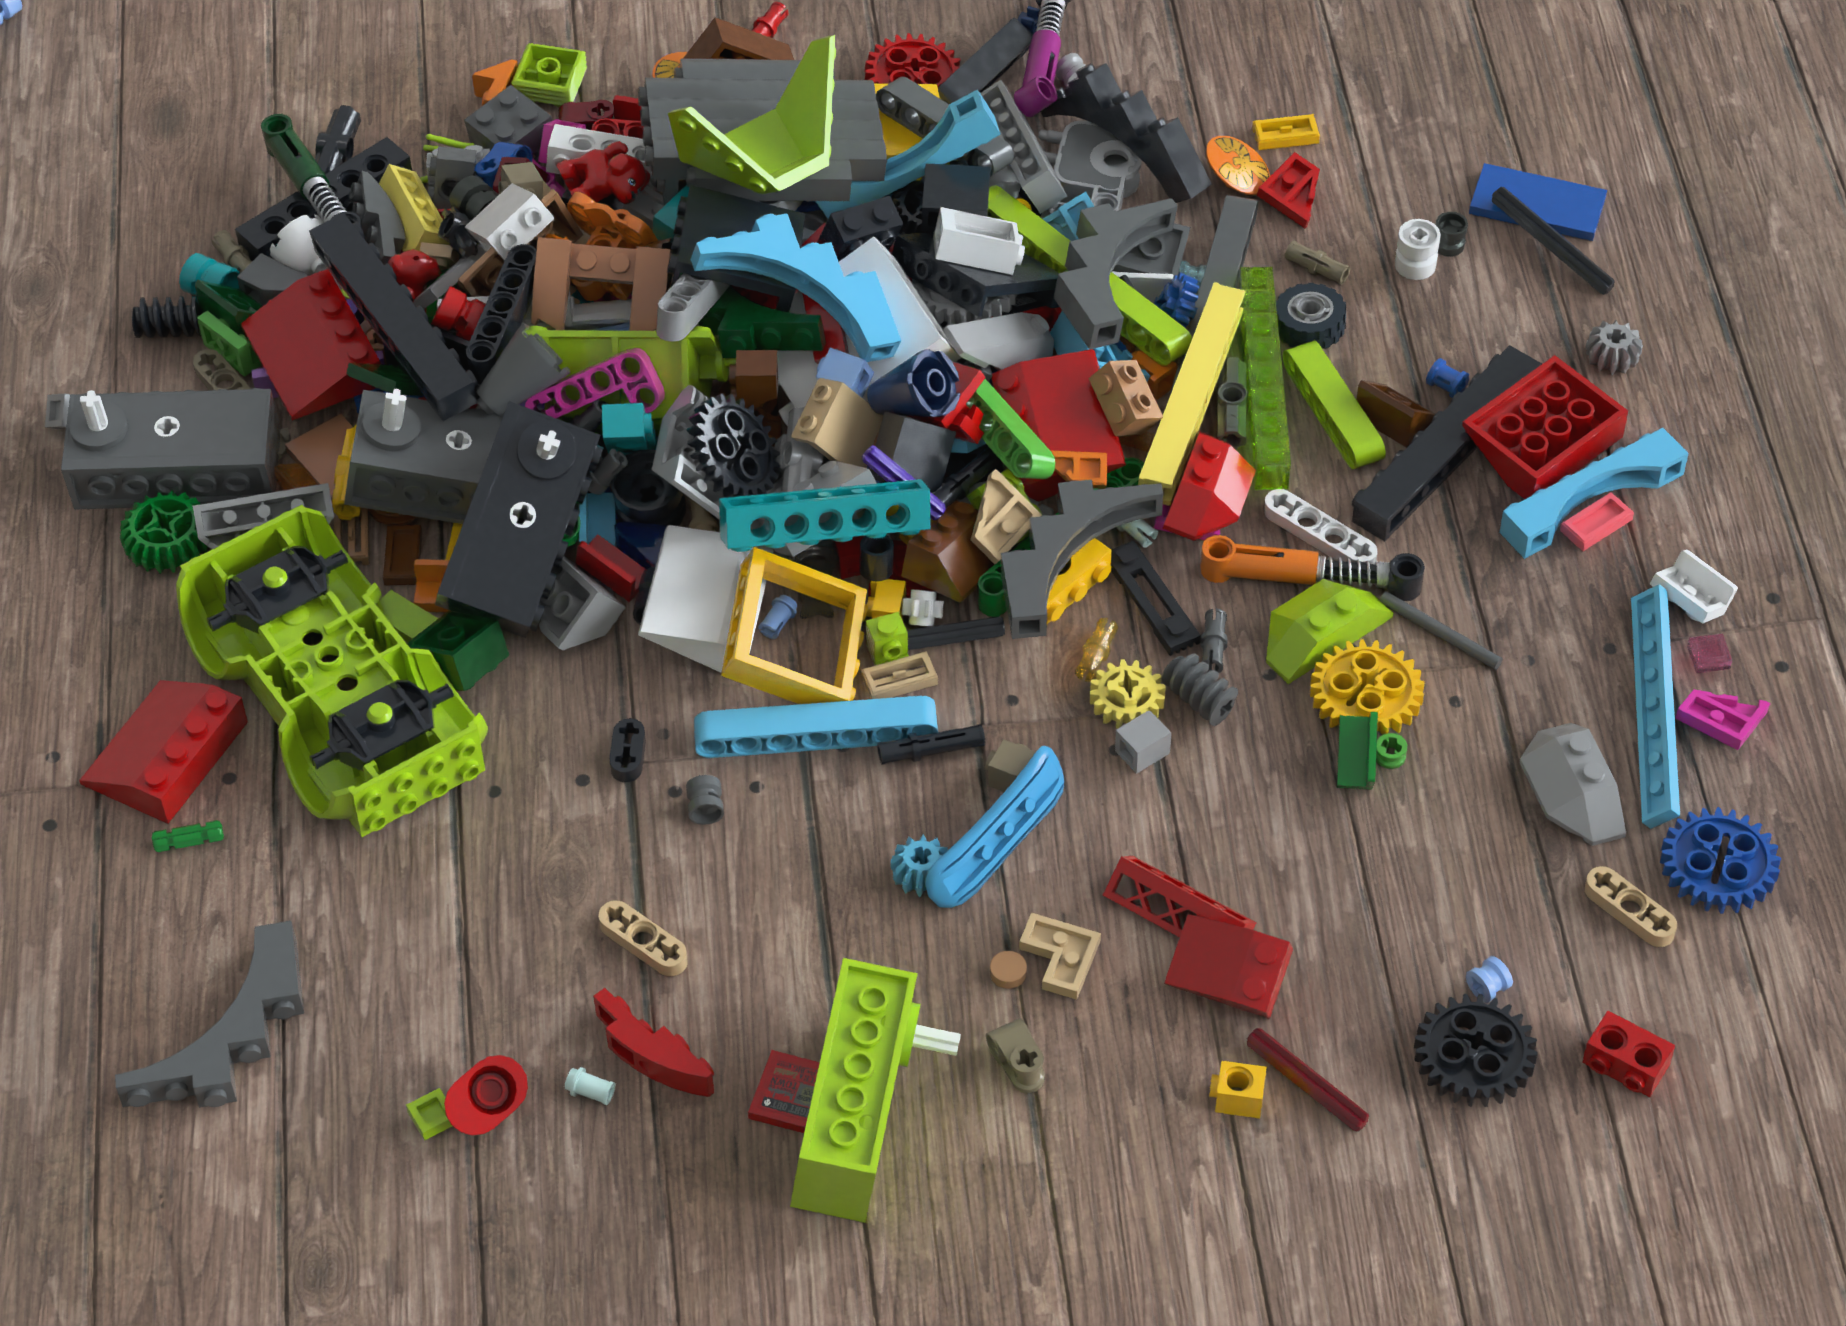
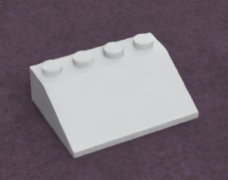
[638,525,774,672]

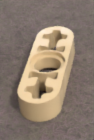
[1585,866,1677,947]
[599,901,688,976]

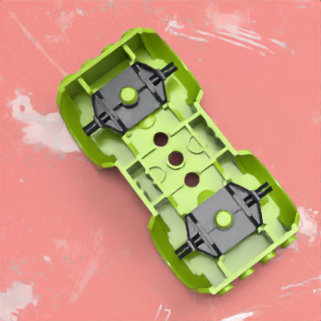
[176,505,489,837]

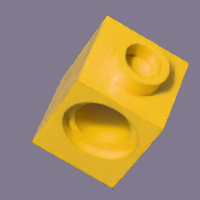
[1209,1061,1267,1119]

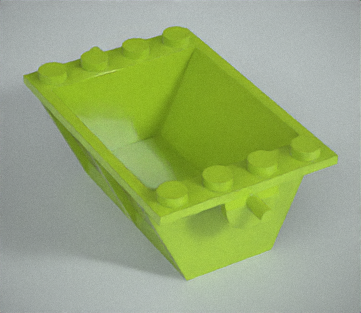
[526,326,736,436]

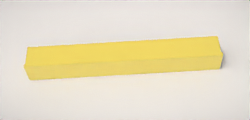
[1138,282,1245,506]

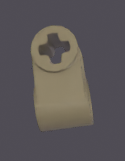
[985,1018,1045,1093]

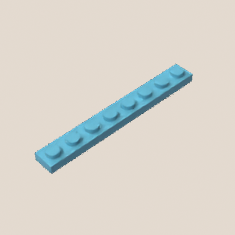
[1631,584,1680,829]

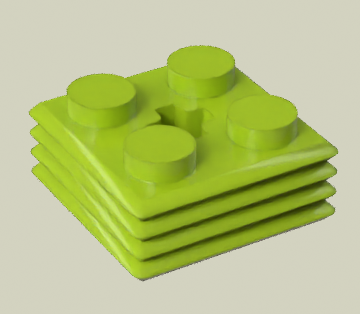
[511,43,587,107]

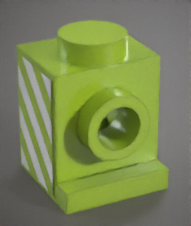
[866,612,909,665]

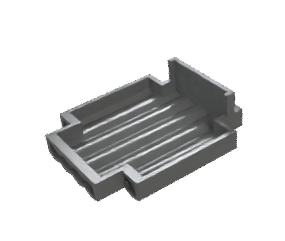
[638,59,887,205]

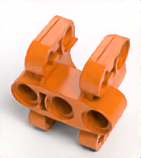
[545,192,657,301]

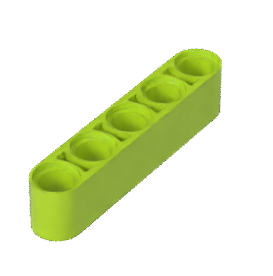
[1283,341,1386,470]

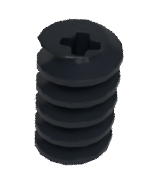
[132,296,202,338]

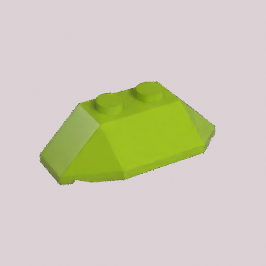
[1266,579,1394,684]

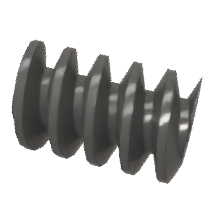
[1161,653,1238,726]

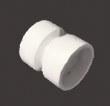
[1395,219,1441,280]

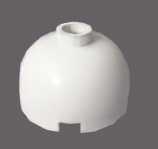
[270,214,328,276]

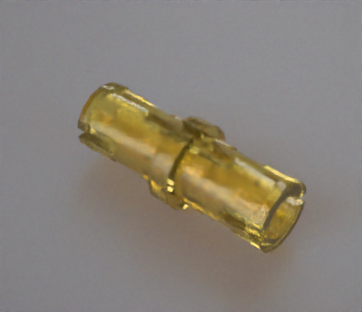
[1075,618,1118,682]

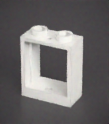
[933,207,1025,275]

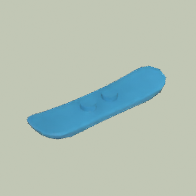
[925,746,1065,908]

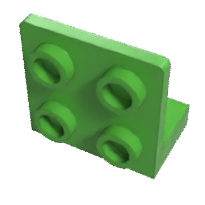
[197,311,262,377]

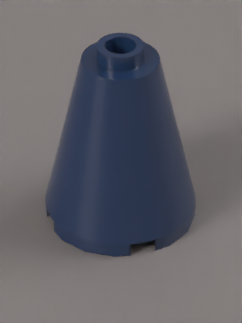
[867,349,960,417]

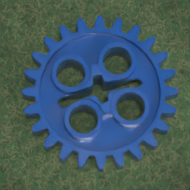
[1660,807,1781,914]

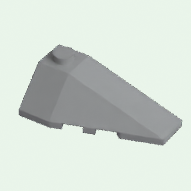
[539,556,625,650]

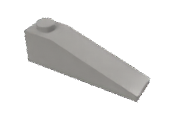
[942,312,1054,371]

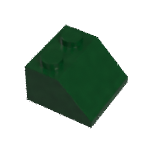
[406,611,509,691]

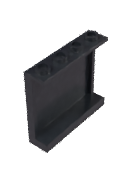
[667,185,805,312]
[892,232,1060,317]

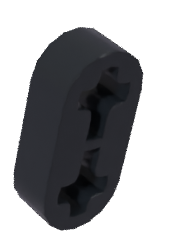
[609,718,646,782]

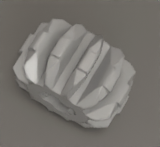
[1585,320,1643,375]

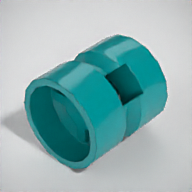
[179,253,240,297]

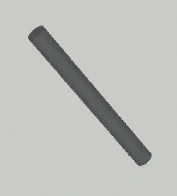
[1380,591,1503,670]

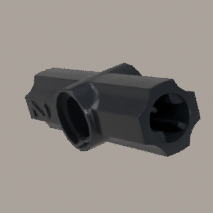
[315,105,361,174]

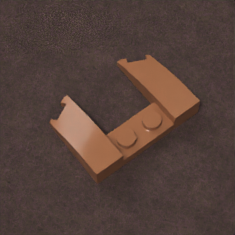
[531,237,671,331]

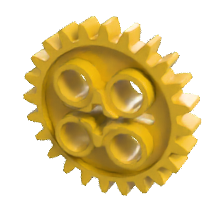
[1310,639,1425,735]

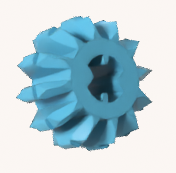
[891,834,948,898]

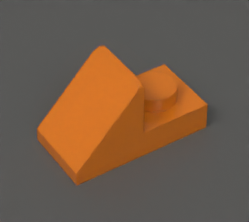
[472,59,518,106]

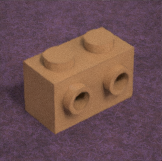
[1088,360,1163,436]

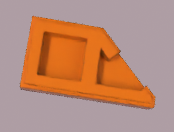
[1051,451,1107,489]

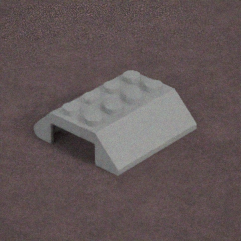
[652,385,784,549]

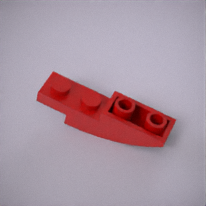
[593,988,714,1097]

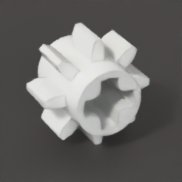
[901,589,944,626]

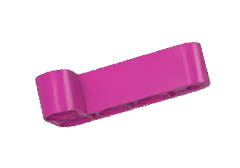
[525,348,665,418]

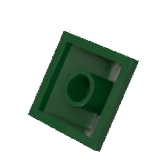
[195,280,263,339]

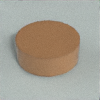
[990,951,1027,989]

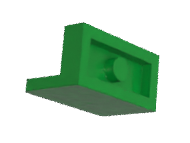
[1336,712,1378,790]

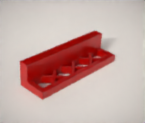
[1103,856,1256,937]

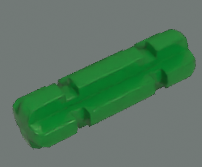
[152,820,224,852]

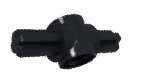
[438,207,478,258]

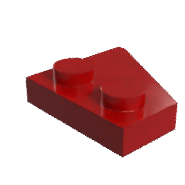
[1257,152,1320,229]

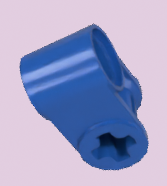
[475,142,533,190]

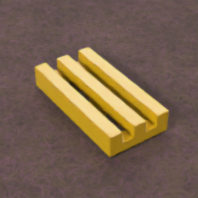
[1252,114,1320,150]

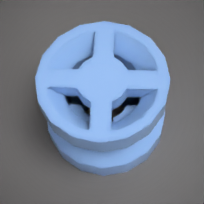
[1466,956,1513,1003]

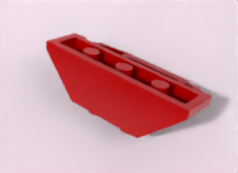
[1162,431,1256,541]

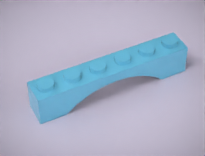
[816,89,1001,218]
[1499,428,1689,559]

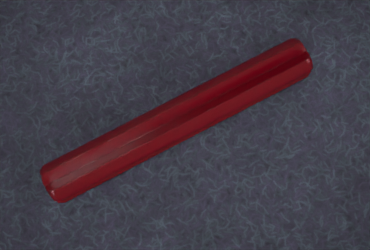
[1247,1028,1369,1132]

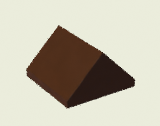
[1356,380,1435,448]

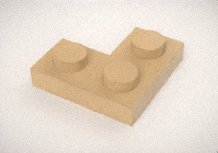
[1019,913,1101,1000]

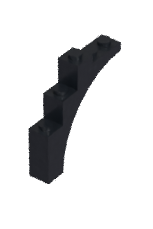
[1041,63,1212,203]

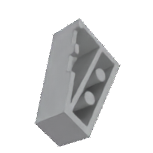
[758,461,877,557]

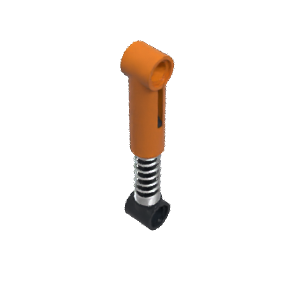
[1200,535,1425,601]

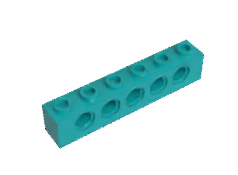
[719,479,931,552]

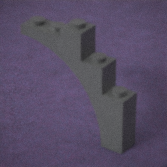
[1054,198,1178,350]
[1001,480,1163,639]
[115,921,304,1108]

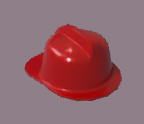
[444,1055,528,1136]

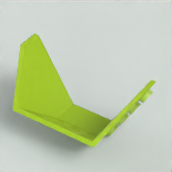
[668,35,836,194]

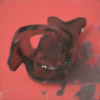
[787,542,839,619]

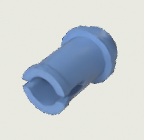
[758,595,797,639]

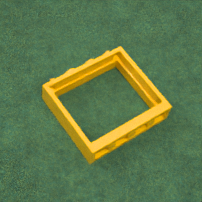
[721,547,868,704]

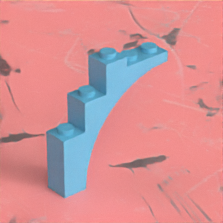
[690,214,901,362]

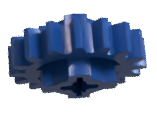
[1153,272,1199,328]

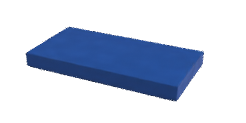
[1469,163,1607,241]

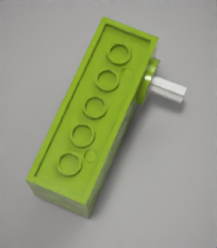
[790,958,961,1223]

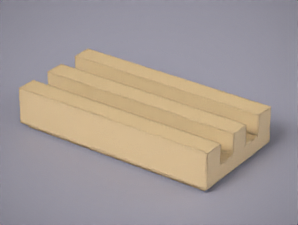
[861,651,938,699]

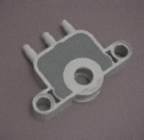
[1038,121,1142,211]

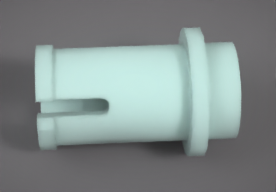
[1117,519,1158,548]
[565,1067,616,1105]

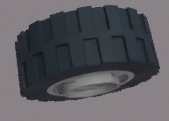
[1274,283,1346,349]

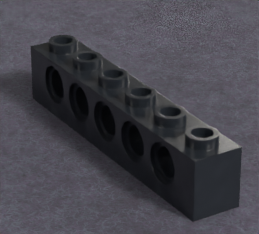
[235,137,412,261]

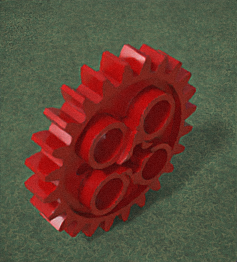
[864,33,961,88]

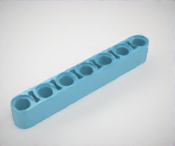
[694,696,938,758]

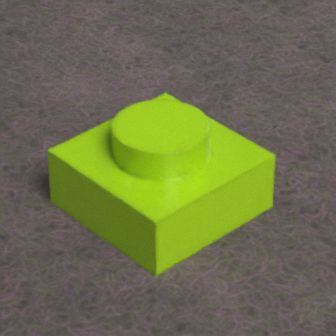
[406,1088,452,1141]

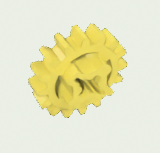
[1090,659,1166,729]

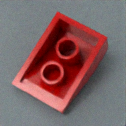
[1164,914,1293,1019]

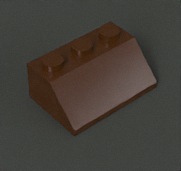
[901,500,995,603]

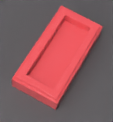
[1560,492,1634,551]

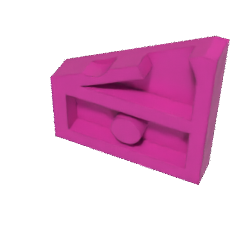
[1675,689,1770,750]

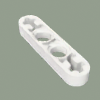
[1264,489,1377,564]

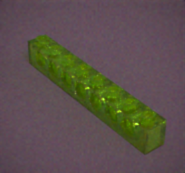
[1239,267,1291,490]

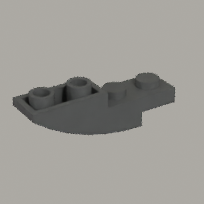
[349,171,406,265]

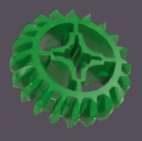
[120,490,208,574]

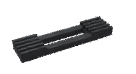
[1111,540,1201,656]

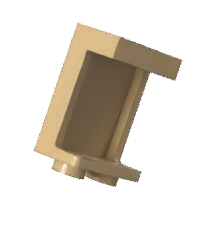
[791,378,884,468]

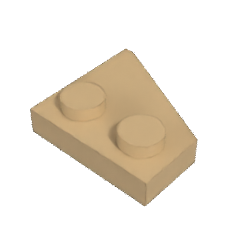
[971,469,1042,564]

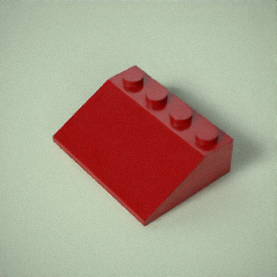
[241,269,381,421]
[991,349,1126,502]
[1462,355,1628,499]
[79,680,248,824]

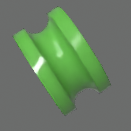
[1376,733,1408,769]

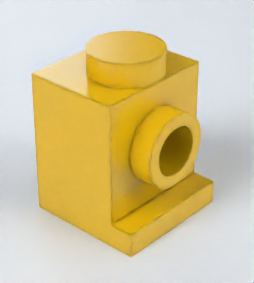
[866,579,906,620]

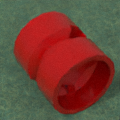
[431,286,486,341]

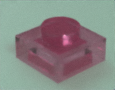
[1687,633,1732,673]

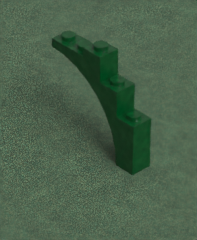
[678,272,826,358]

